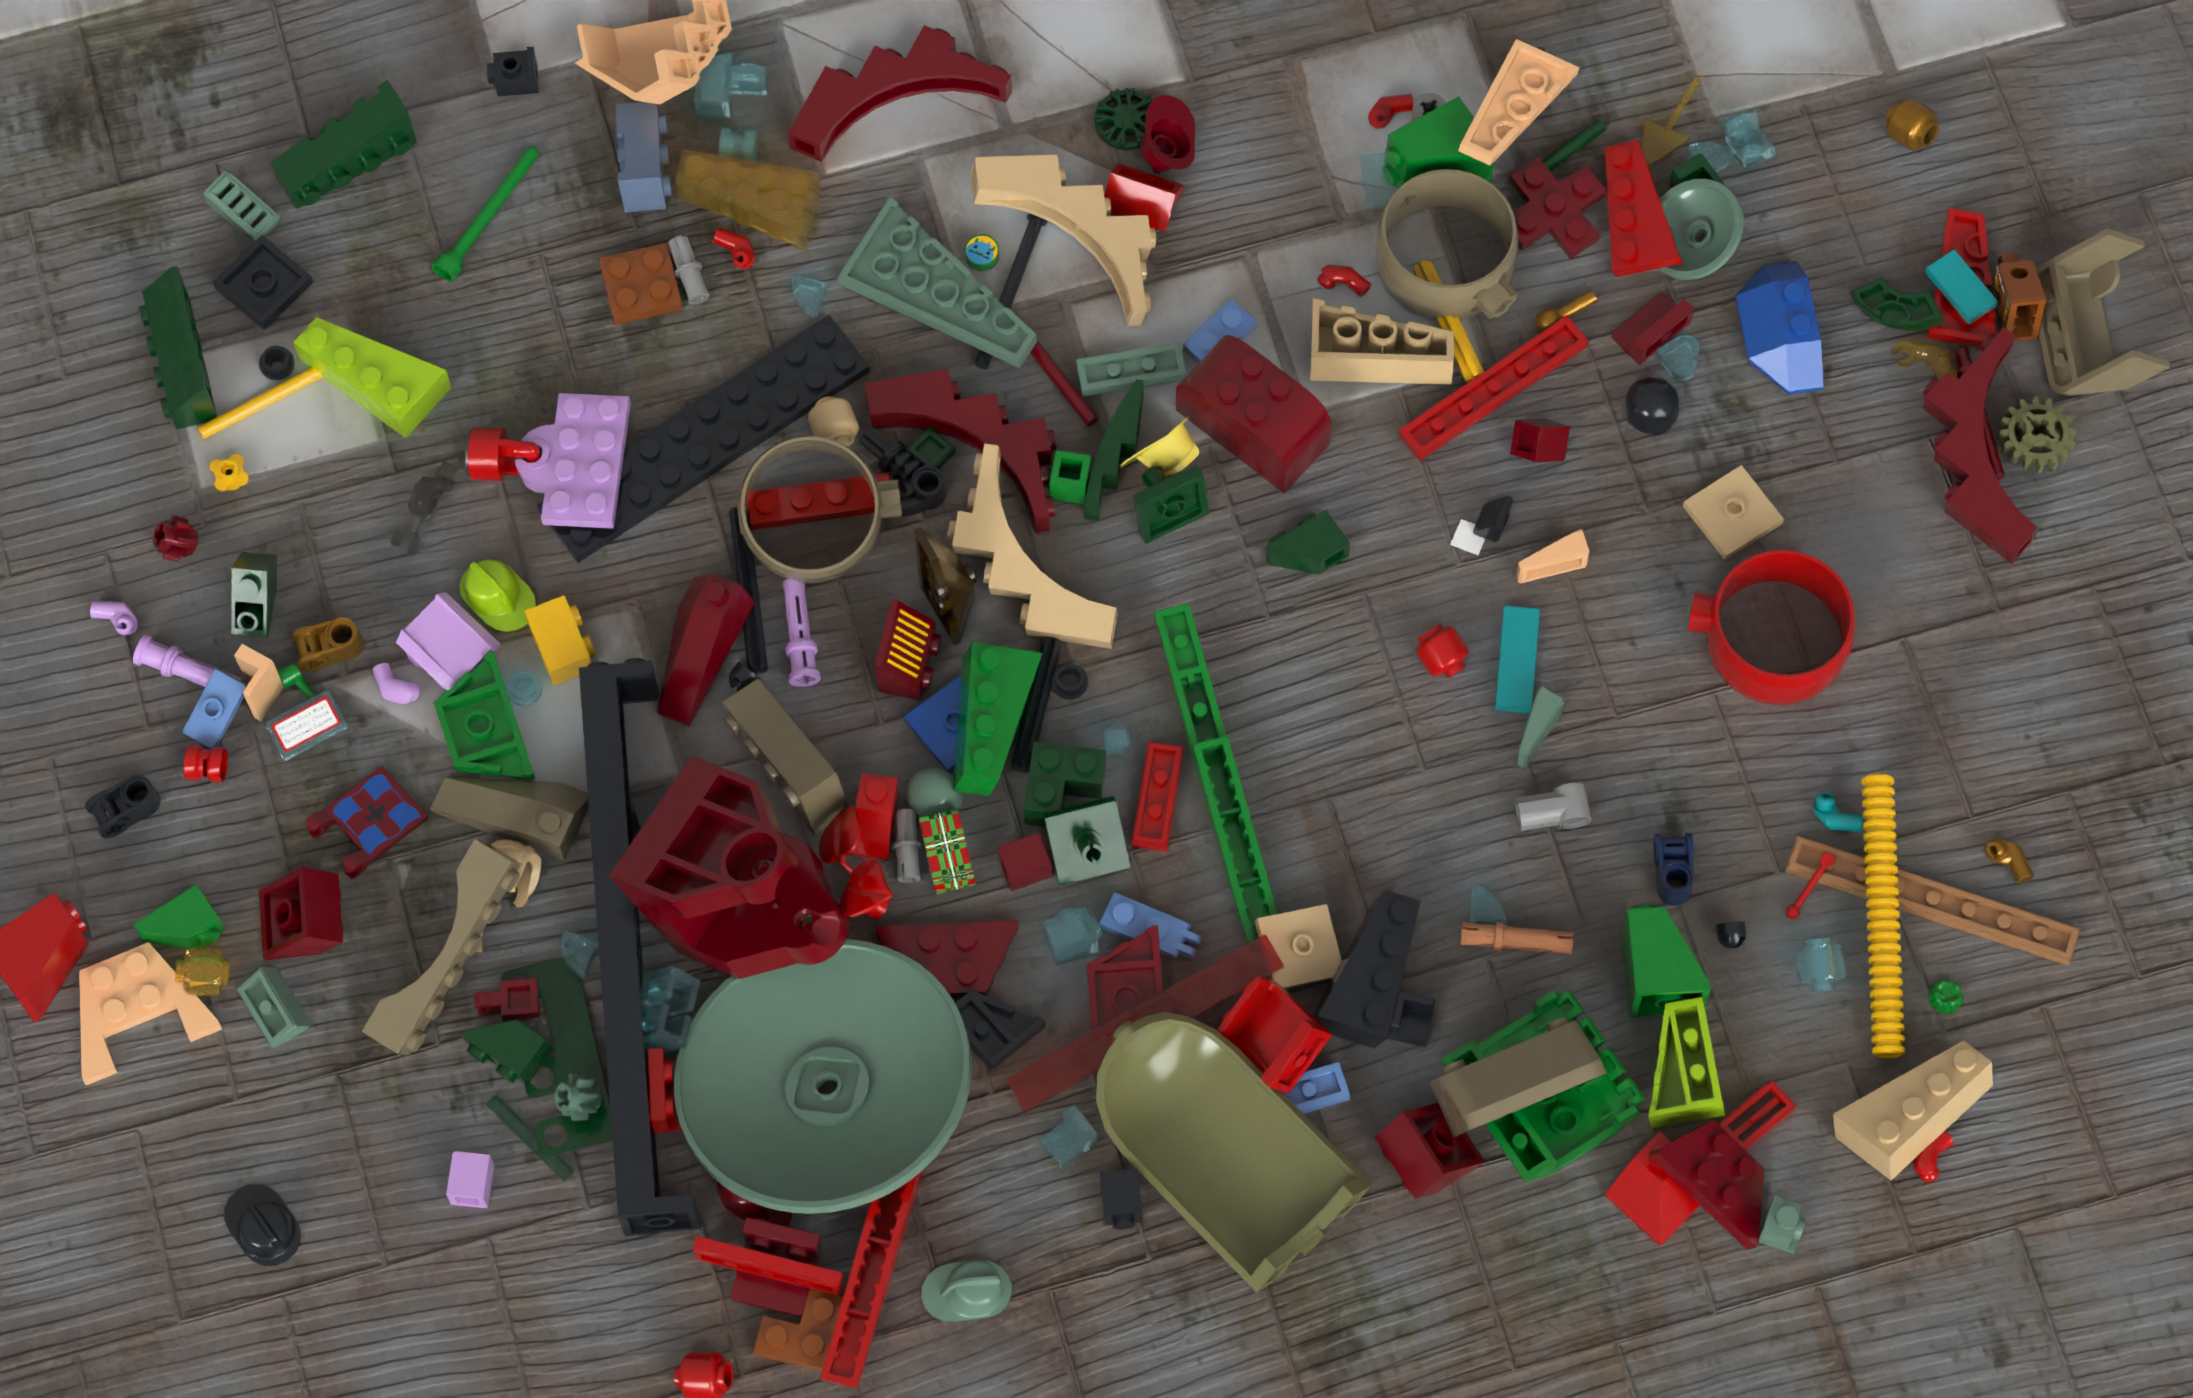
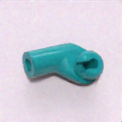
[1813,791,1863,832]

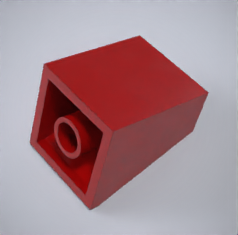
[0,893,89,1023]

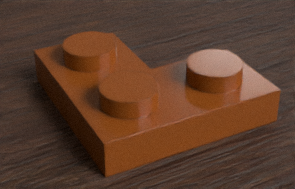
[753,1289,843,1372]

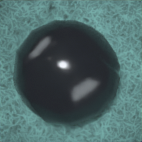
[1625,377,1679,434]

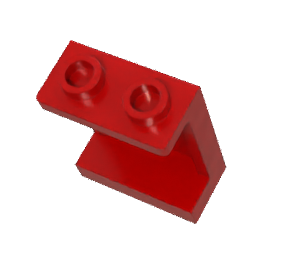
[1217,975,1333,1093]

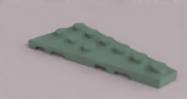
[837,196,1038,368]

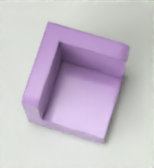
[446,1151,494,1208]

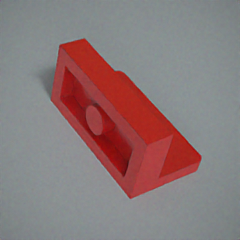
[1104,164,1184,232]

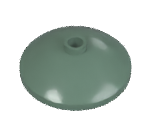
[1659,179,1744,280]

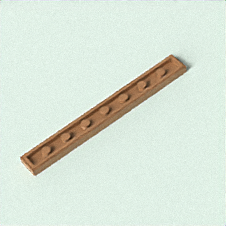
[1785,835,2080,965]

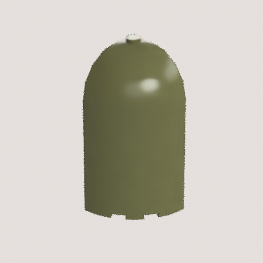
[1096,1012,1373,1293]

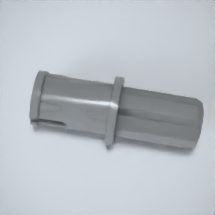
[668,235,710,304]
[893,809,921,883]

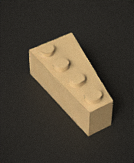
[1833,1040,1993,1180]

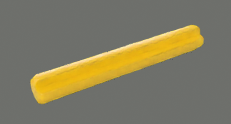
[1413,260,1484,383]

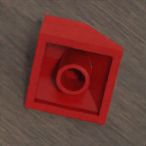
[1605,1131,1701,1246]

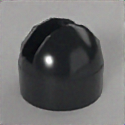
[728,662,761,692]
[1716,921,1746,948]

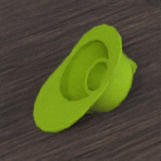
[459,559,536,632]

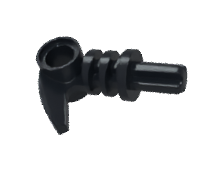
[859,427,945,517]

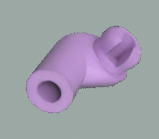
[90,600,138,635]
[372,663,420,704]

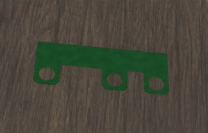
[501,954,613,1156]

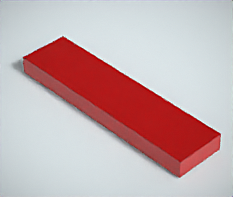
[693,1236,845,1296]

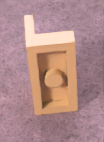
[234,644,284,721]

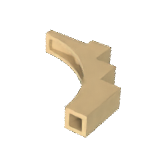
[970,155,1156,326]
[947,443,1118,649]

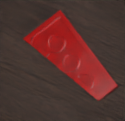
[1927,208,1998,347]

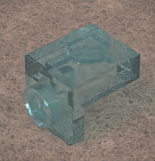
[1723,108,1776,169]

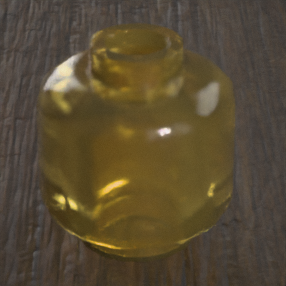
[175,948,230,997]

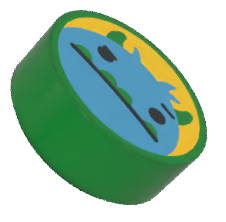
[964,234,1000,271]

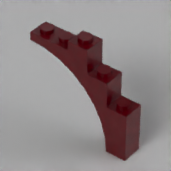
[788,25,1012,162]
[1923,328,2037,564]
[864,369,1057,533]

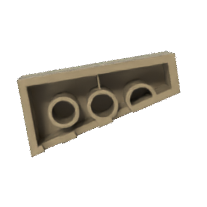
[722,679,848,835]

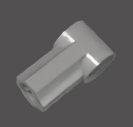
[1515,783,1592,831]

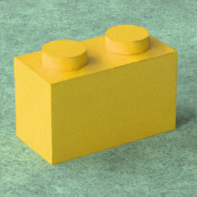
[524,595,596,686]

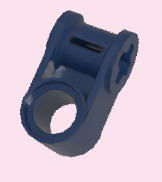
[1653,833,1694,906]

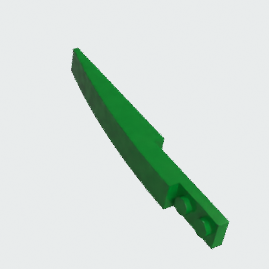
[1154,603,1278,954]

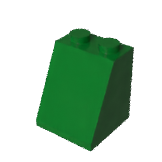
[1382,96,1495,188]
[1621,903,1711,1017]

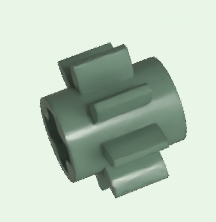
[555,1074,602,1121]

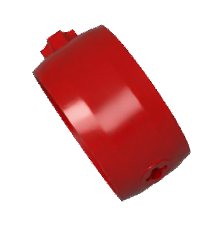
[1687,550,1856,705]

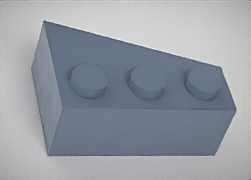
[616,102,672,213]

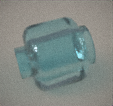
[1795,937,1846,992]

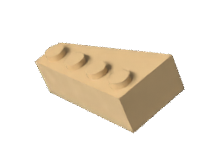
[1310,298,1454,385]

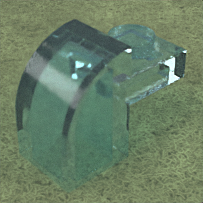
[694,53,768,118]

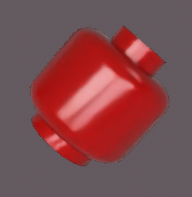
[1415,623,1469,679]
[674,1351,733,1398]

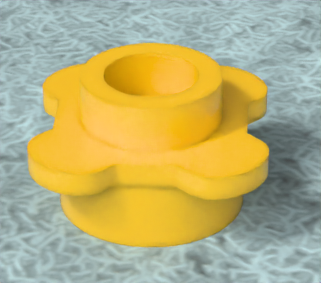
[209,454,249,492]

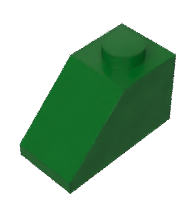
[133,884,225,950]

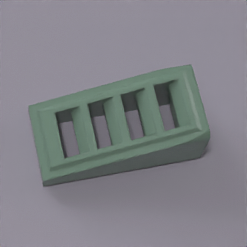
[203,170,282,241]
[1517,686,1564,769]

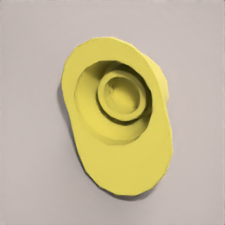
[1119,417,1199,476]

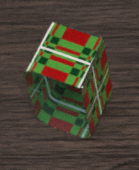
[918,808,976,894]

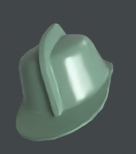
[921,1260,1012,1322]

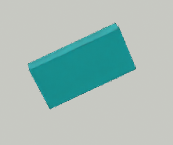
[1925,250,1998,325]

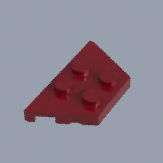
[876,920,1018,998]
[1087,925,1165,1047]
[1649,1120,1764,1250]

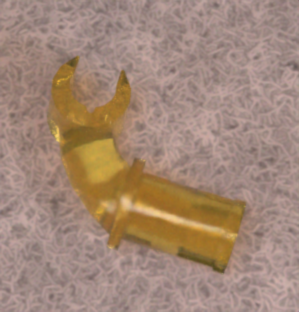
[1892,340,1959,379]

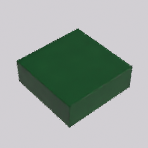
[905,426,956,469]

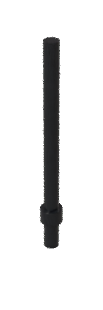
[975,213,1047,369]

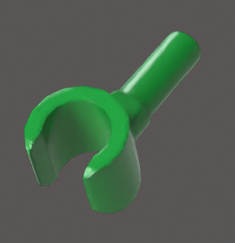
[277,664,321,703]

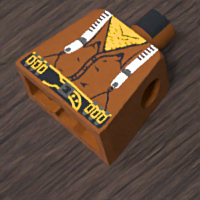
[1993,253,2046,342]

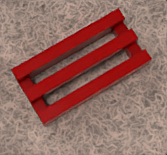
[1718,1079,1797,1151]

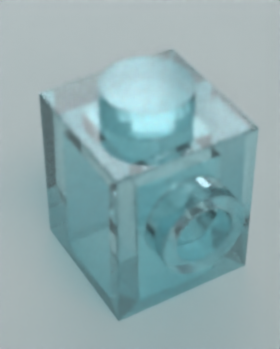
[1044,907,1103,966]

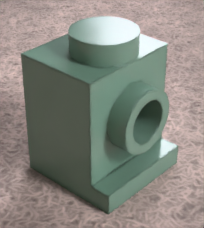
[1759,1195,1806,1254]

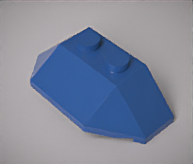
[1735,261,1823,394]

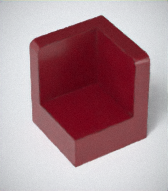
[1510,419,1570,462]
[998,834,1052,892]

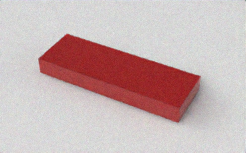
[1131,741,1184,852]

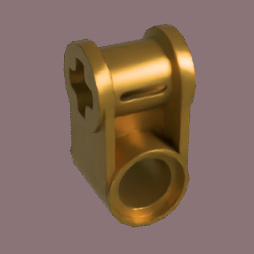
[290,617,364,672]

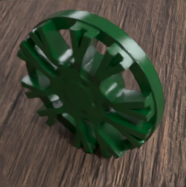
[1094,88,1153,150]

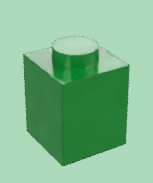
[1050,450,1092,505]

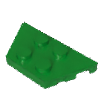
[433,651,535,780]

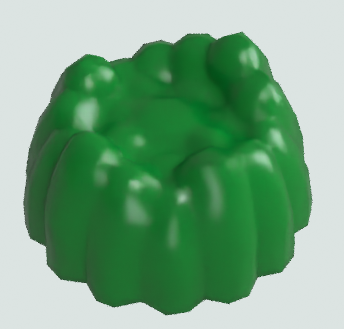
[1928,979,1963,1014]

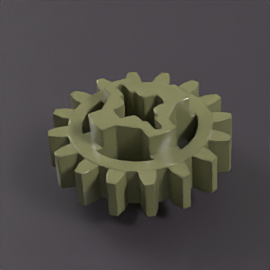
[1997,396,2077,473]

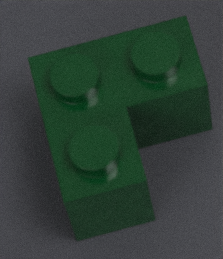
[1024,742,1106,827]

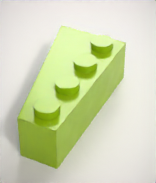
[293,317,452,438]

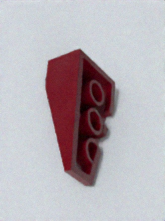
[657,573,755,727]

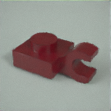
[474,978,540,1021]

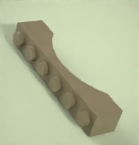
[362,839,522,1056]

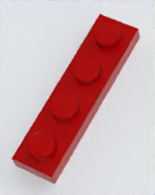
[748,473,889,530]

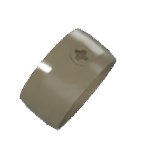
[1376,169,1518,320]
[737,436,902,583]

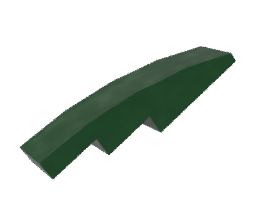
[1084,379,1144,521]

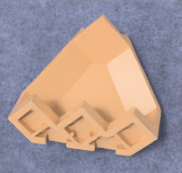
[575,0,732,104]

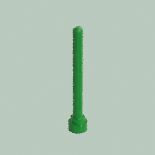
[431,146,539,282]

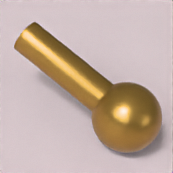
[1535,289,1598,333]

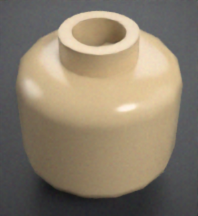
[808,396,859,447]

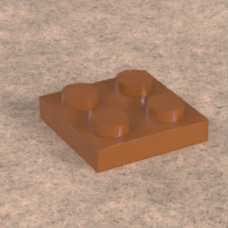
[599,243,683,325]

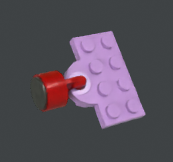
[465,393,631,528]

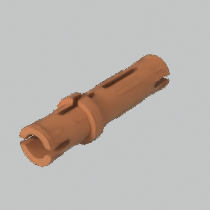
[1460,921,1573,955]

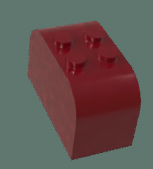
[1176,335,1331,494]

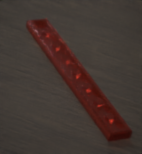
[1006,934,1284,1113]

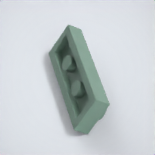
[1076,342,1186,397]

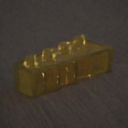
[675,149,822,253]

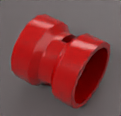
[184,744,228,783]

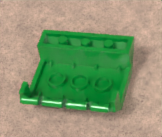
[1441,990,1646,1183]

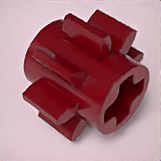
[153,515,198,562]

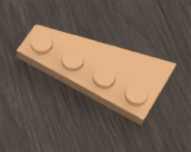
[1458,39,1580,165]

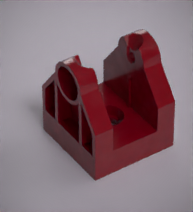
[609,756,849,979]

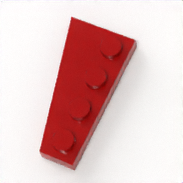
[1605,140,1683,277]

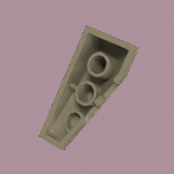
[430,777,589,861]

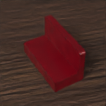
[1612,293,1694,365]

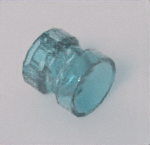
[719,127,758,165]

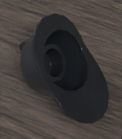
[224,1184,300,1266]

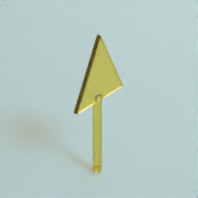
[1643,77,1700,167]

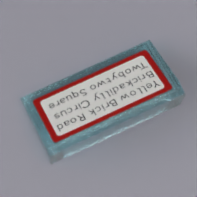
[264,690,349,762]

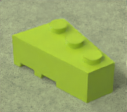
[1648,997,1725,1129]

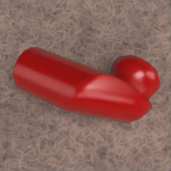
[1368,94,1413,129]

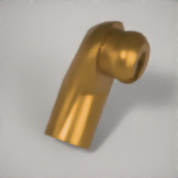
[1985,839,2034,884]

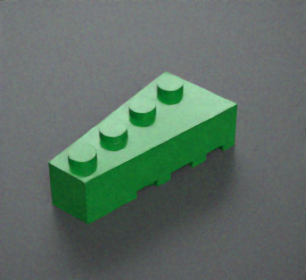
[953,642,1043,797]

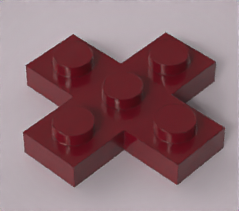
[1508,156,1607,259]

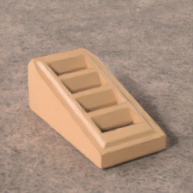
[1516,529,1590,584]

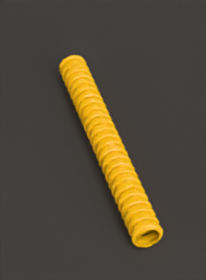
[1861,773,1905,1058]

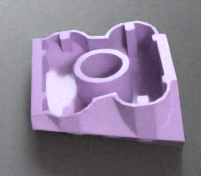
[396,592,500,691]

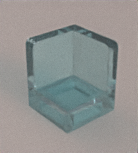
[1040,1105,1097,1170]

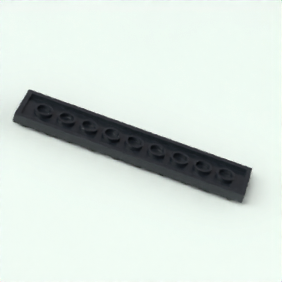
[537,315,870,563]

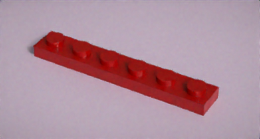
[1398,315,1589,461]

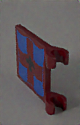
[306,766,428,879]

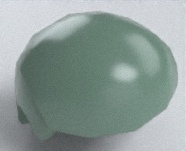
[905,768,963,819]

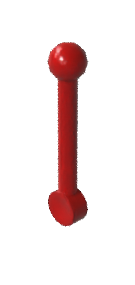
[1786,853,1835,919]

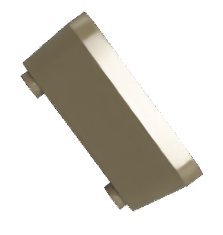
[2036,229,2170,396]
[1430,1016,1607,1138]

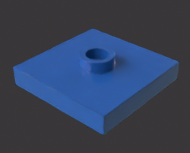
[904,675,961,773]

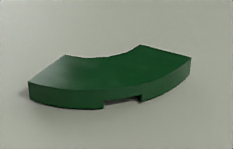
[1850,277,1944,330]

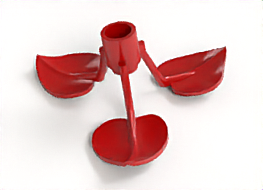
[801,805,893,927]

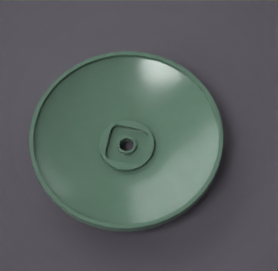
[674,939,972,1214]

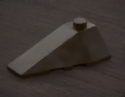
[914,528,977,645]

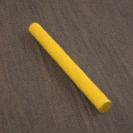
[197,367,323,439]

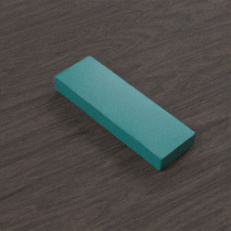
[1495,606,1540,713]

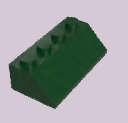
[139,266,217,430]

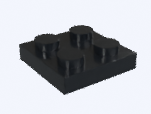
[212,235,314,330]

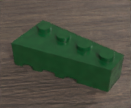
[271,80,417,210]

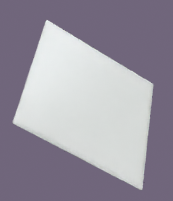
[1450,519,1485,555]

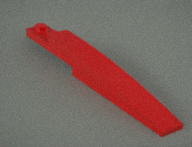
[820,1170,924,1389]

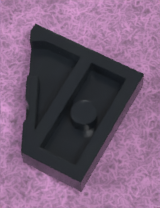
[955,990,1046,1071]

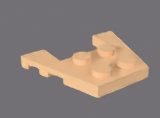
[79,942,222,1086]

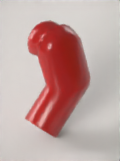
[713,227,755,269]
[1317,264,1372,297]
[1913,1130,1954,1182]

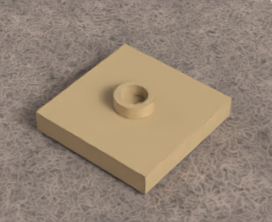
[1683,465,1784,560]
[1255,904,1342,989]

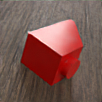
[852,773,900,861]

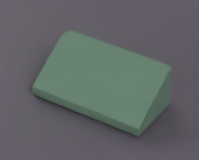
[237,967,311,1048]

